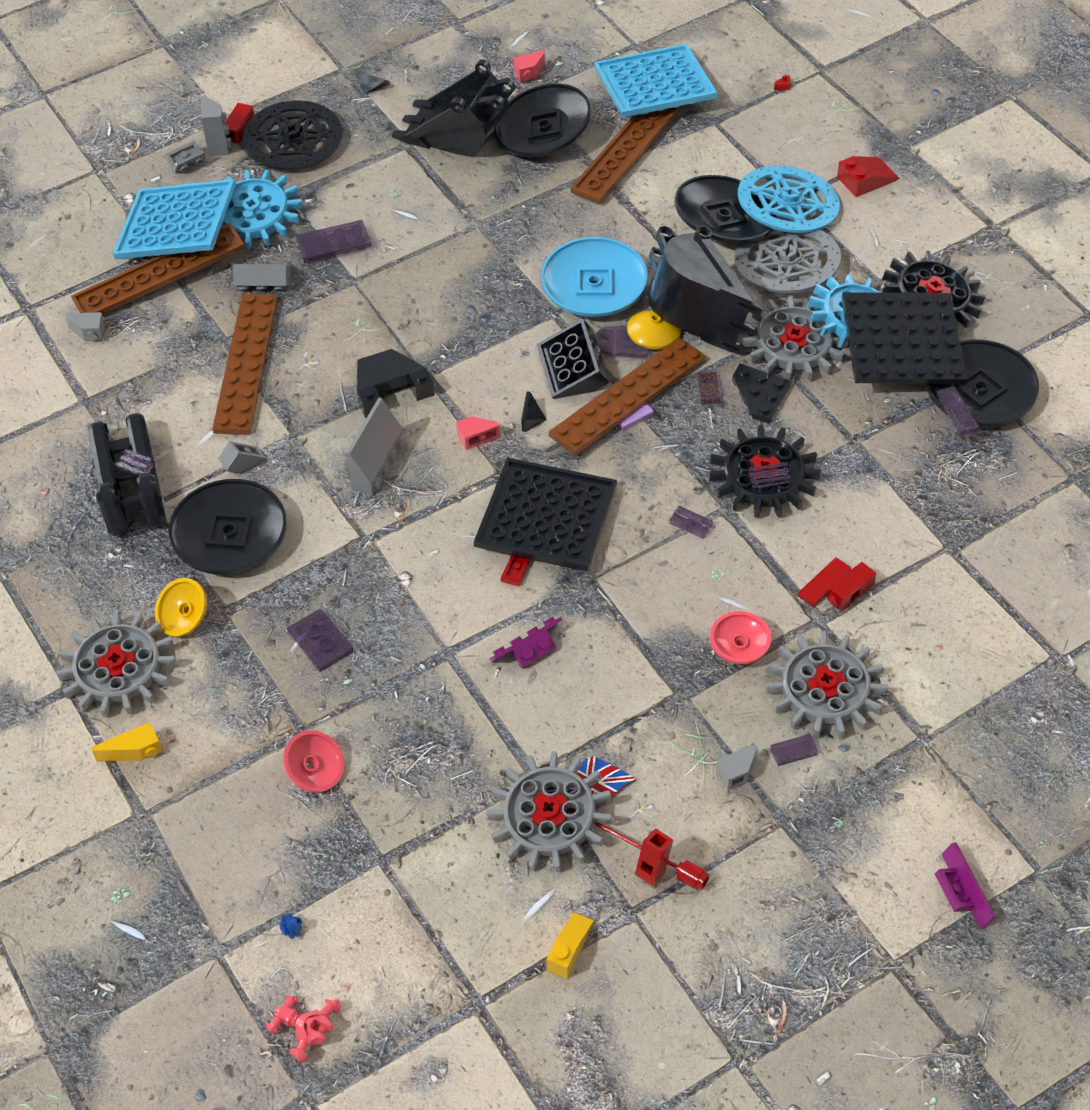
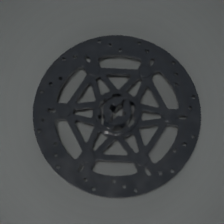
[243,100,342,170]

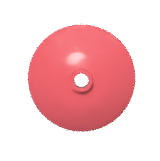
[710,611,771,664]
[283,730,344,793]

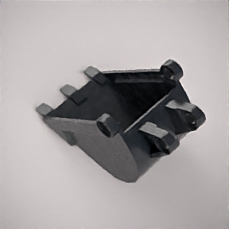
[392,59,516,156]
[648,226,763,356]

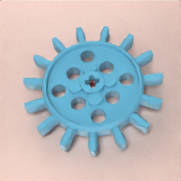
[221,169,303,250]
[807,274,882,349]

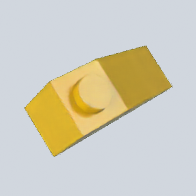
[91,722,163,762]
[546,912,594,979]

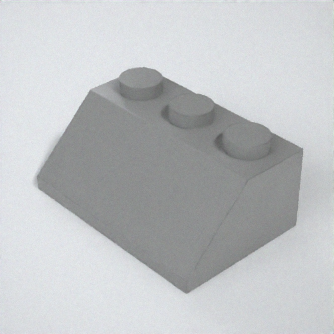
[201,95,232,156]
[233,264,292,289]

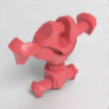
[265,995,341,1063]

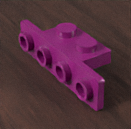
[489,617,562,668]
[935,842,996,929]

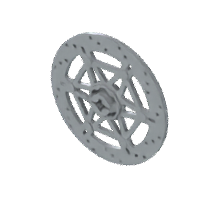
[735,229,841,293]

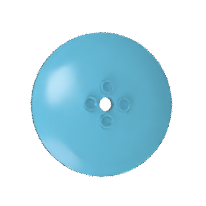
[541,237,648,317]

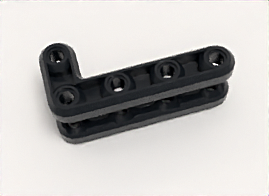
[88,413,167,536]

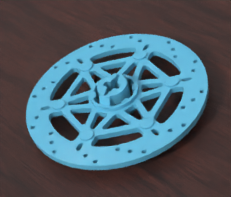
[738,166,840,233]

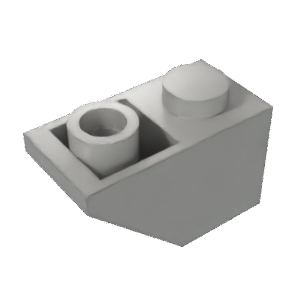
[716,744,757,790]

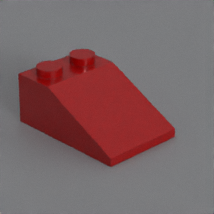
[837,156,899,197]

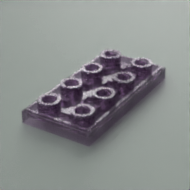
[295,220,372,263]

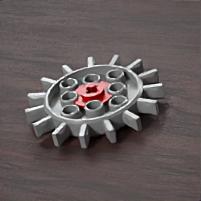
[742,296,848,380]
[56,611,177,717]
[766,631,887,738]
[487,751,612,872]

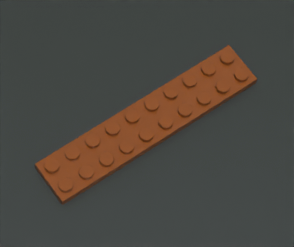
[571,105,684,204]
[71,223,246,315]
[212,293,278,435]
[549,338,705,456]

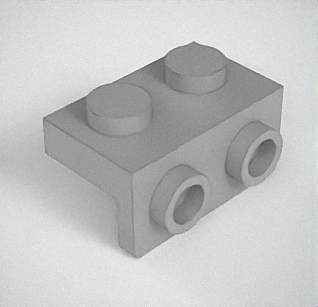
[165,140,205,173]

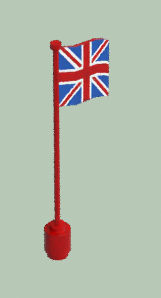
[546,756,710,890]

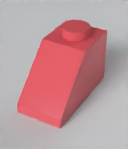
[513,50,545,82]
[456,416,500,450]

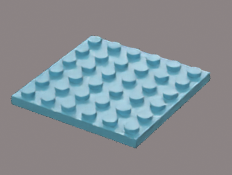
[594,44,717,118]
[113,179,236,259]

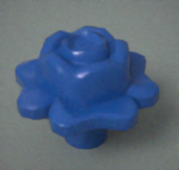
[279,913,302,939]

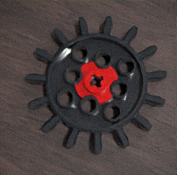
[882,251,986,328]
[709,425,821,518]

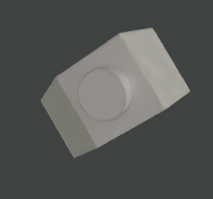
[65,312,105,341]
[218,441,266,473]

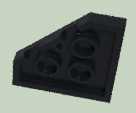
[732,363,791,424]

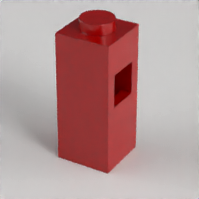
[225,103,254,144]
[827,561,877,611]
[635,828,674,886]

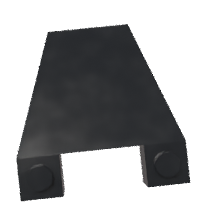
[357,349,434,418]

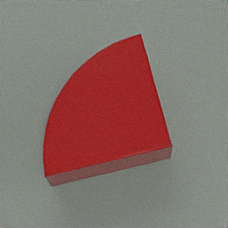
[774,75,790,90]

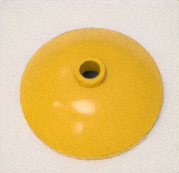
[627,310,681,350]
[155,578,207,637]

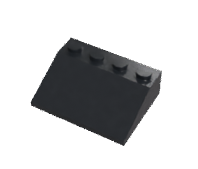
[537,318,610,399]

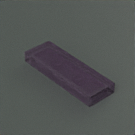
[937,386,979,436]

